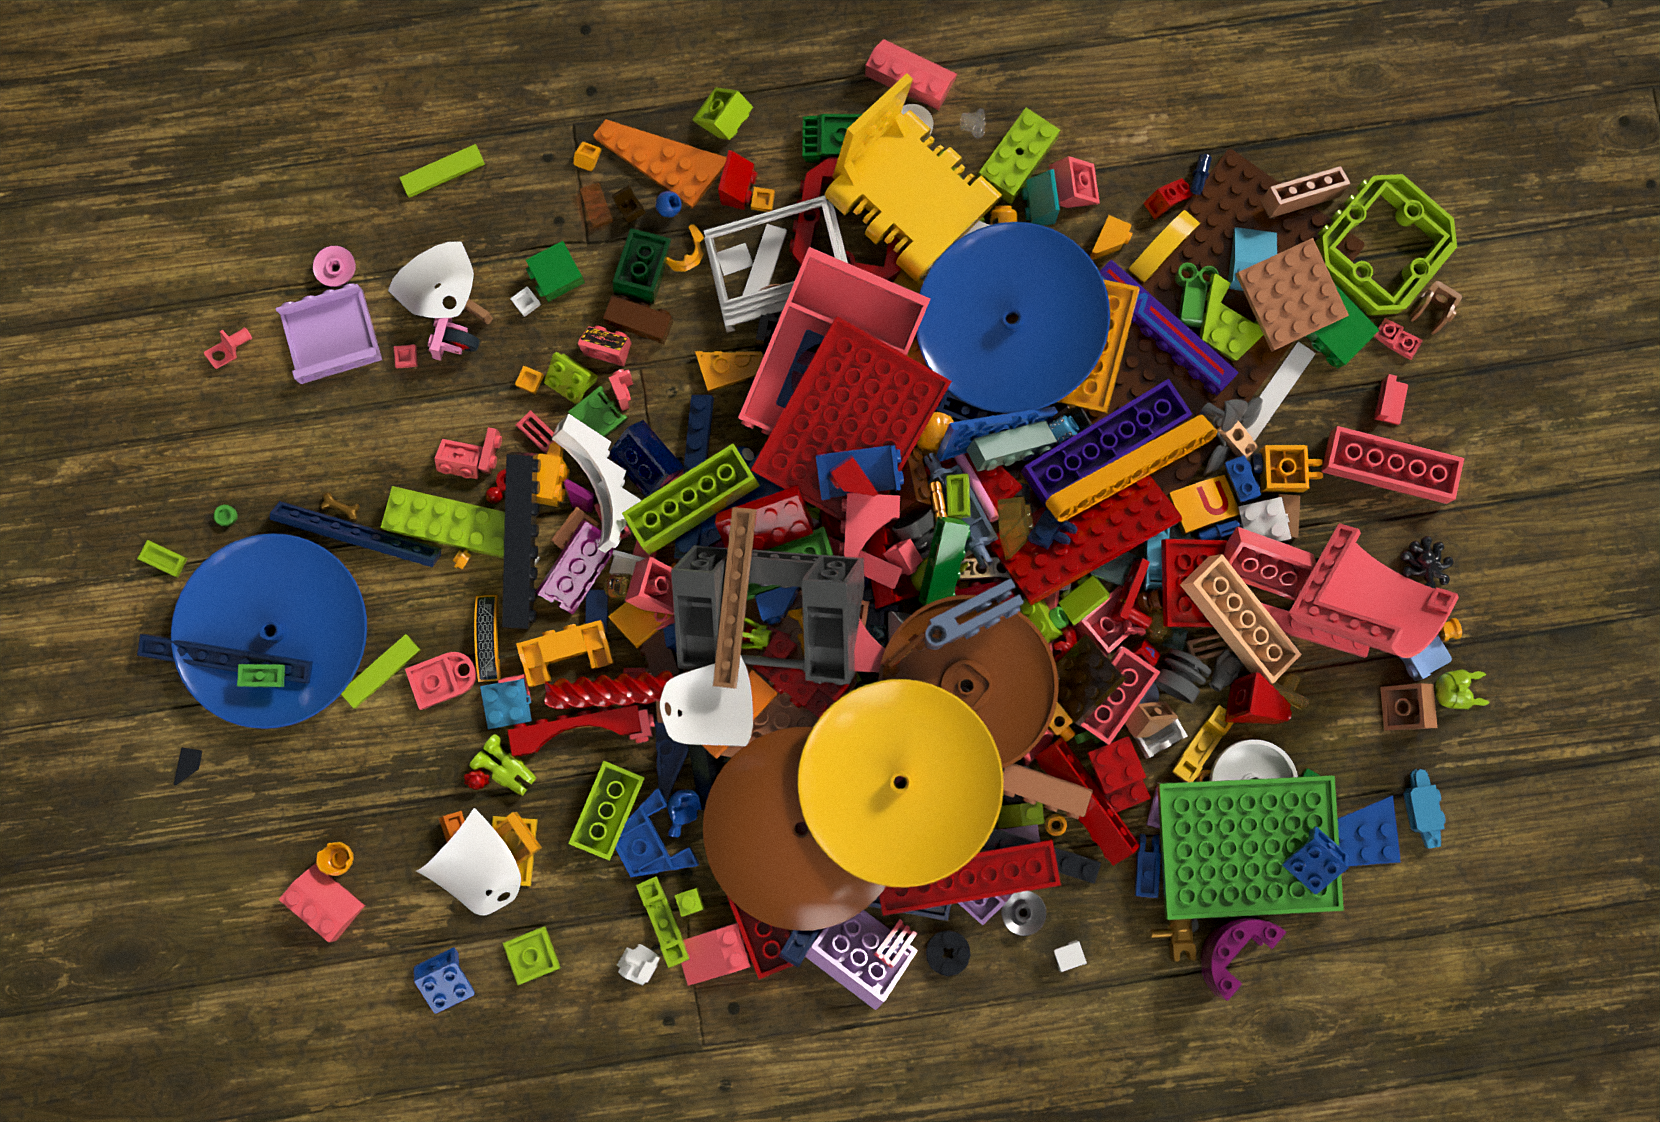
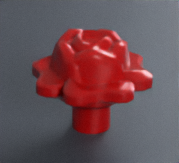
[464,768,490,790]

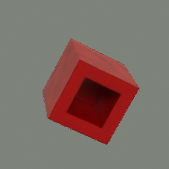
[1130,639,1160,666]

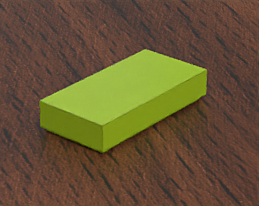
[946,473,970,519]
[137,540,188,578]

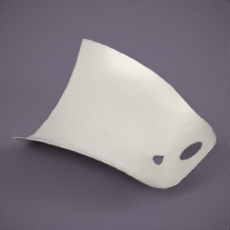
[388,242,474,318]
[416,808,521,915]

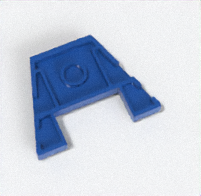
[615,787,700,877]

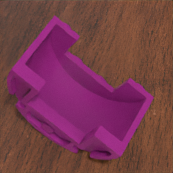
[1200,917,1287,1001]

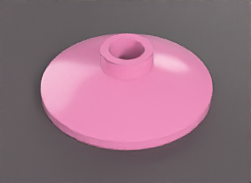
[313,246,356,287]

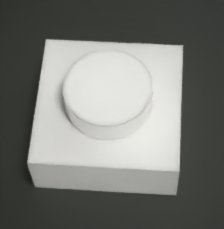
[511,287,541,317]

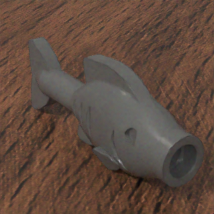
[1209,650,1245,692]

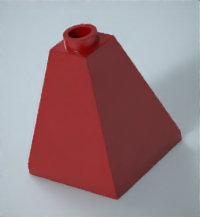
[1225,672,1292,724]

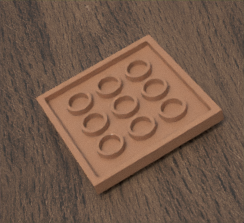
[1236,238,1349,352]

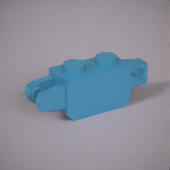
[1403,769,1446,848]

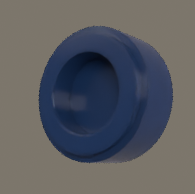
[1250,453,1263,475]

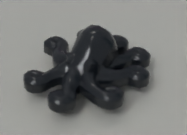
[1400,536,1454,588]

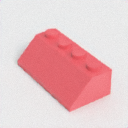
[865,39,957,110]
[1223,527,1316,601]

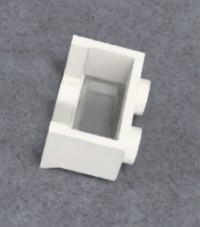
[1134,719,1187,759]

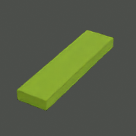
[399,144,485,198]
[341,634,421,709]

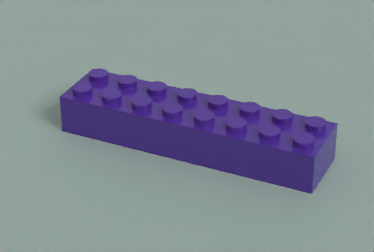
[1021,379,1192,508]

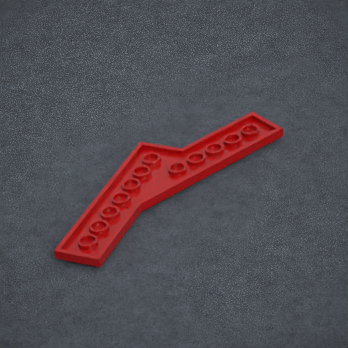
[796,822,1061,916]

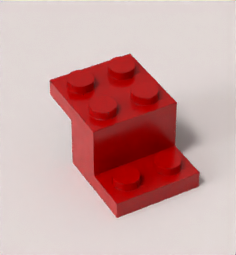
[1087,736,1151,812]

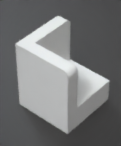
[1054,940,1087,972]

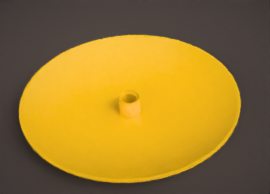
[798,679,1003,887]

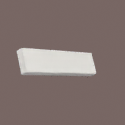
[743,224,787,296]

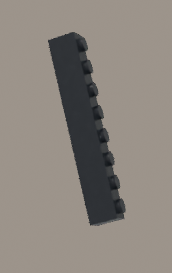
[502,452,541,629]

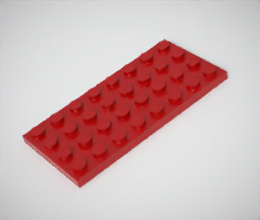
[988,475,1182,606]

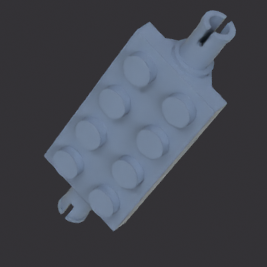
[923,453,999,569]

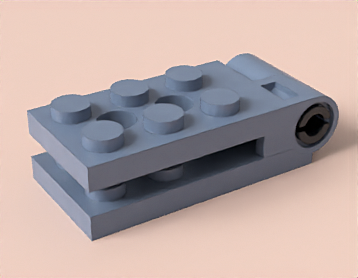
[923,579,1024,650]

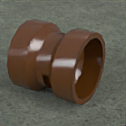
[1137,588,1163,614]

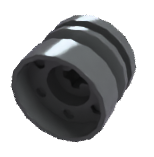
[892,507,936,559]
[1154,649,1211,704]

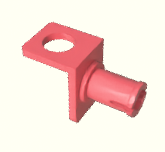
[204,327,252,369]

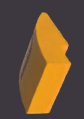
[1167,475,1240,536]

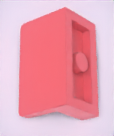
[1374,374,1408,425]

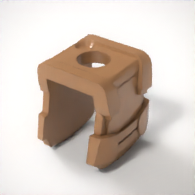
[1410,281,1462,335]

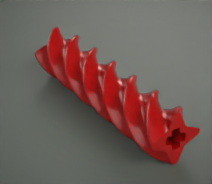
[544,671,674,710]

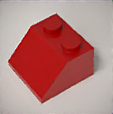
[718,150,758,210]
[829,455,878,497]

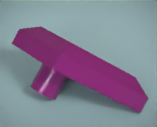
[564,479,595,513]

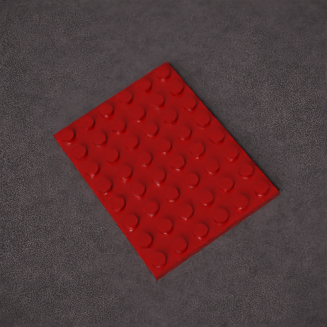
[751,316,952,520]

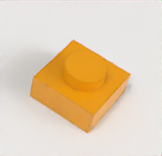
[751,187,775,212]
[515,366,544,394]

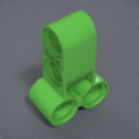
[1175,263,1219,328]

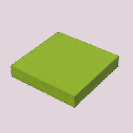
[503,926,561,985]

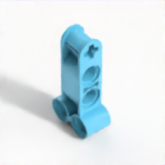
[1143,523,1177,591]

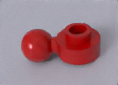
[485,469,506,504]

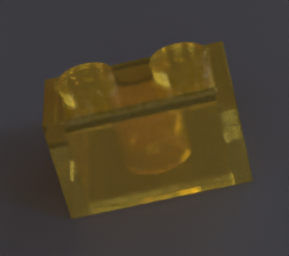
[998,497,1034,560]

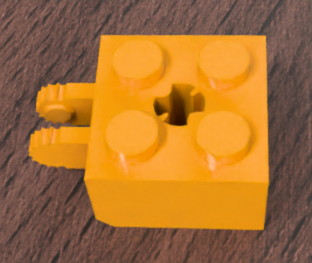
[536,441,570,507]
[1259,445,1323,493]

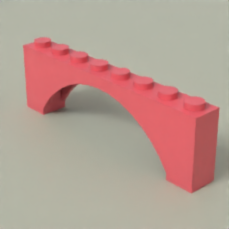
[839,493,900,673]

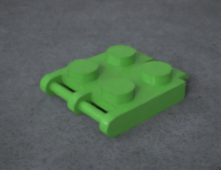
[568,386,628,437]

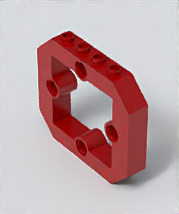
[789,157,905,282]

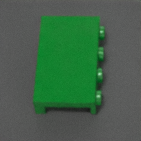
[1305,283,1379,368]

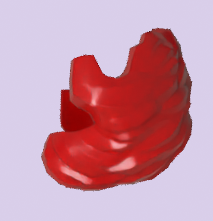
[1053,625,1078,662]

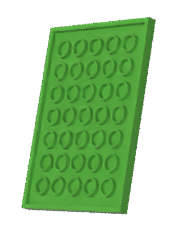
[1157,775,1344,920]

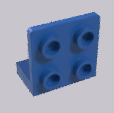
[1283,826,1349,894]
[414,947,475,1014]

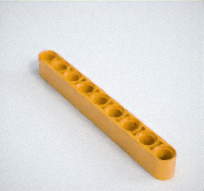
[1045,415,1218,522]

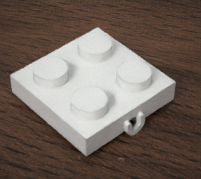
[1238,497,1291,542]

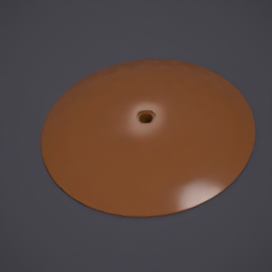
[703,727,886,931]

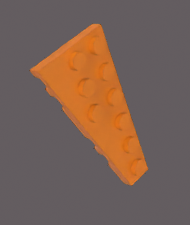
[593,120,727,209]

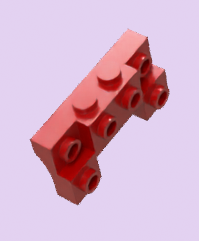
[753,631,850,719]

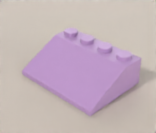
[805,910,917,1010]

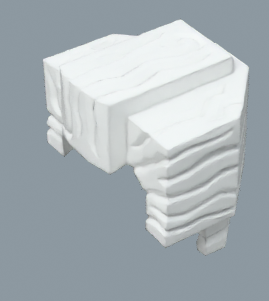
[617,944,661,985]

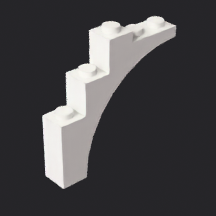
[552,414,641,553]

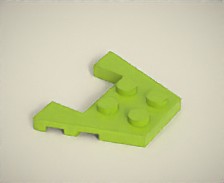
[1199,273,1263,361]

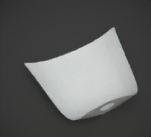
[660,655,753,746]

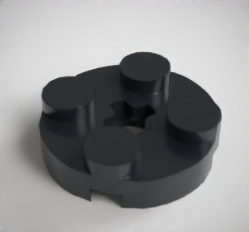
[926,930,971,976]

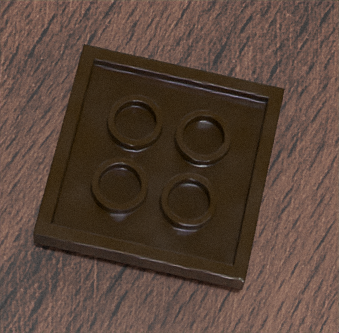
[1056,634,1127,726]

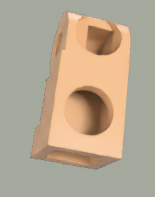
[1217,421,1257,459]

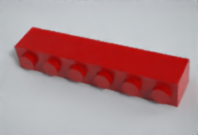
[1035,737,1140,866]

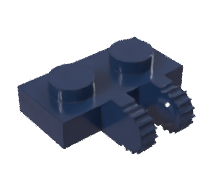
[1028,508,1077,550]

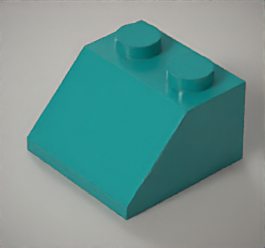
[1022,169,1060,226]

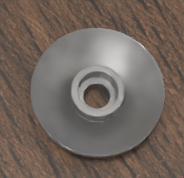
[1002,891,1046,936]

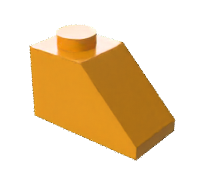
[1090,215,1133,260]

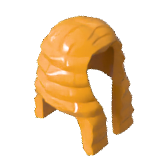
[916,412,954,460]

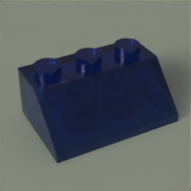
[609,420,684,497]

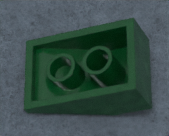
[613,228,671,304]

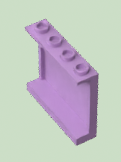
[276,284,382,384]

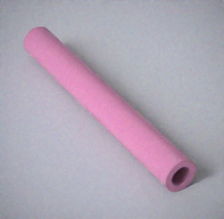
[954,454,1000,522]

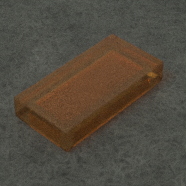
[579,182,614,229]

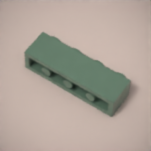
[967,420,1057,471]

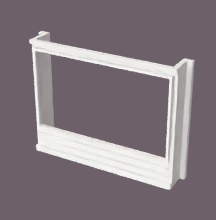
[704,195,848,333]

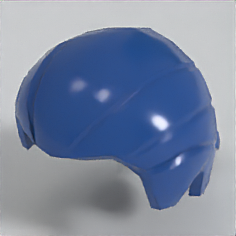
[668,789,702,837]

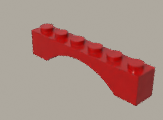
[508,703,642,756]

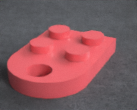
[405,652,477,710]

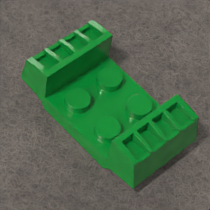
[802,114,862,163]

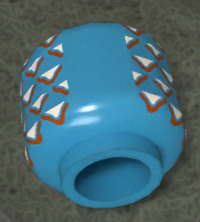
[1048,415,1079,445]

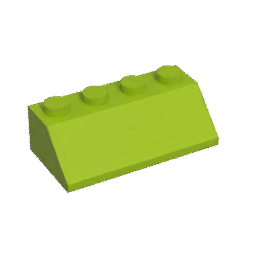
[568,761,645,861]

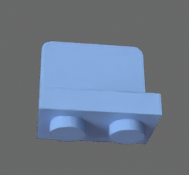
[1399,635,1452,681]

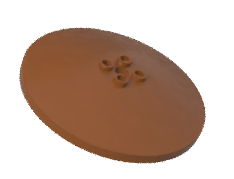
[878,595,1058,769]

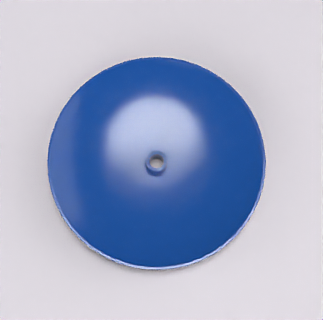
[916,222,1110,413]
[171,534,367,729]

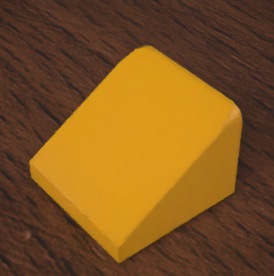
[574,141,602,171]

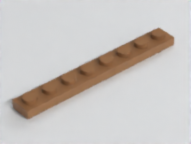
[713,507,757,689]

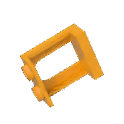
[493,812,542,866]

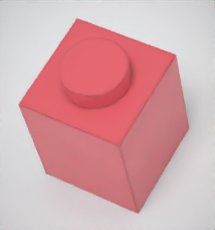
[884,538,923,576]

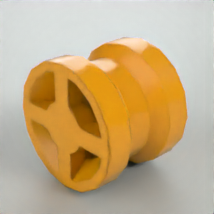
[1438,618,1462,642]

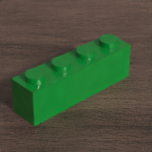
[918,516,970,606]

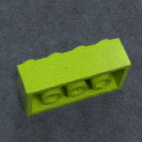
[977,108,1060,204]

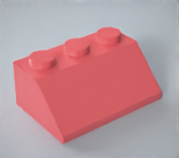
[279,864,365,942]

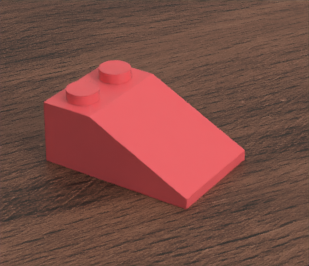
[1071,585,1138,655]
[681,922,752,986]

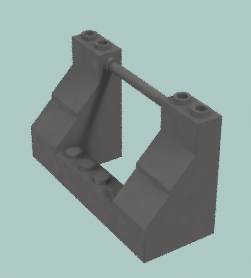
[671,546,864,685]

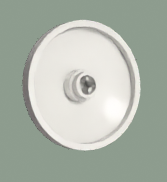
[1209,740,1298,781]

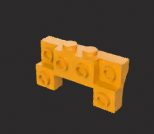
[516,620,614,687]

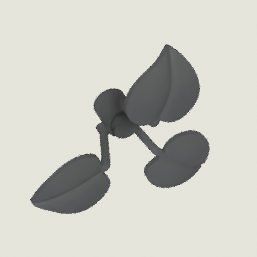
[1200,397,1263,476]

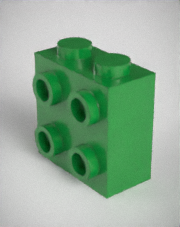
[525,241,585,302]

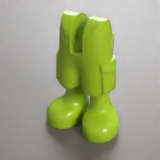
[469,734,536,796]

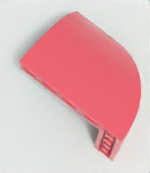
[1289,523,1459,658]

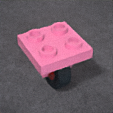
[428,317,480,361]

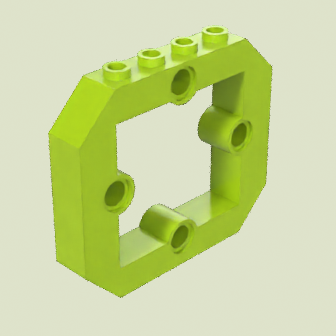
[1315,174,1457,316]

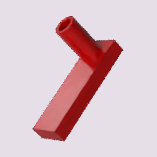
[1110,558,1152,629]

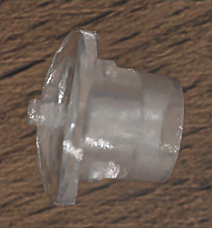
[960,108,986,138]

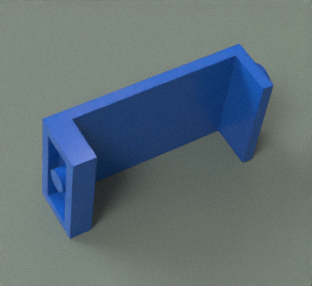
[816,445,904,500]

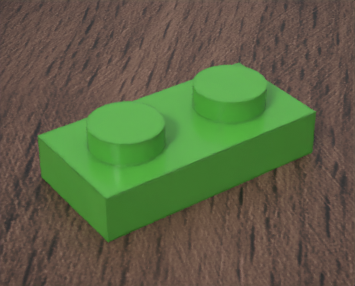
[237,664,285,687]

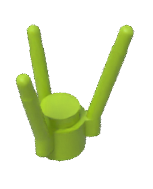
[741,617,771,650]

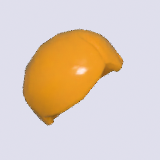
[316,842,354,876]

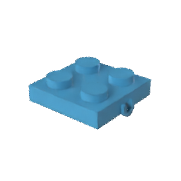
[480,678,532,729]

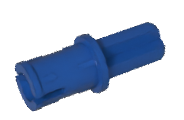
[1197,520,1241,540]

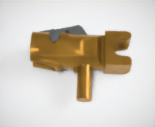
[1150,918,1199,962]

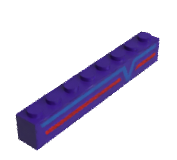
[1099,260,1239,396]

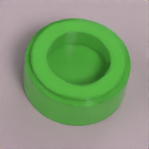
[214,505,238,527]
[1049,606,1069,629]

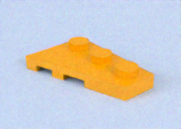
[695,351,764,392]

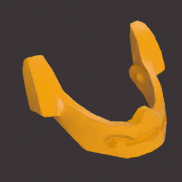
[666,224,704,271]

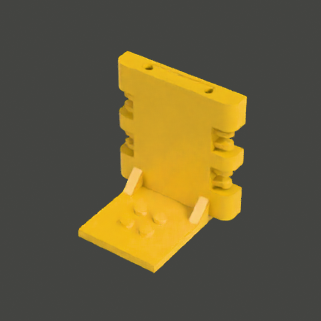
[825,73,1002,282]

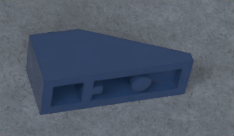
[935,391,988,421]

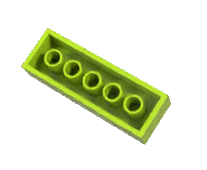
[622,444,760,555]
[381,486,505,559]

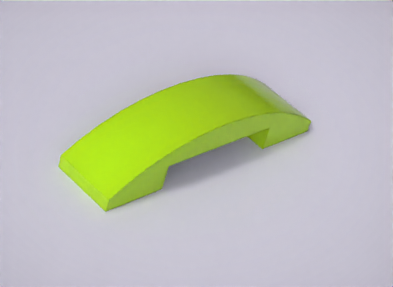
[636,876,689,968]

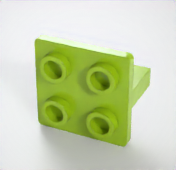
[544,352,598,405]

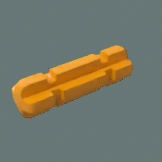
[929,481,947,521]

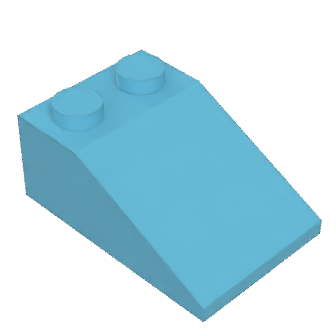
[1228,227,1277,291]

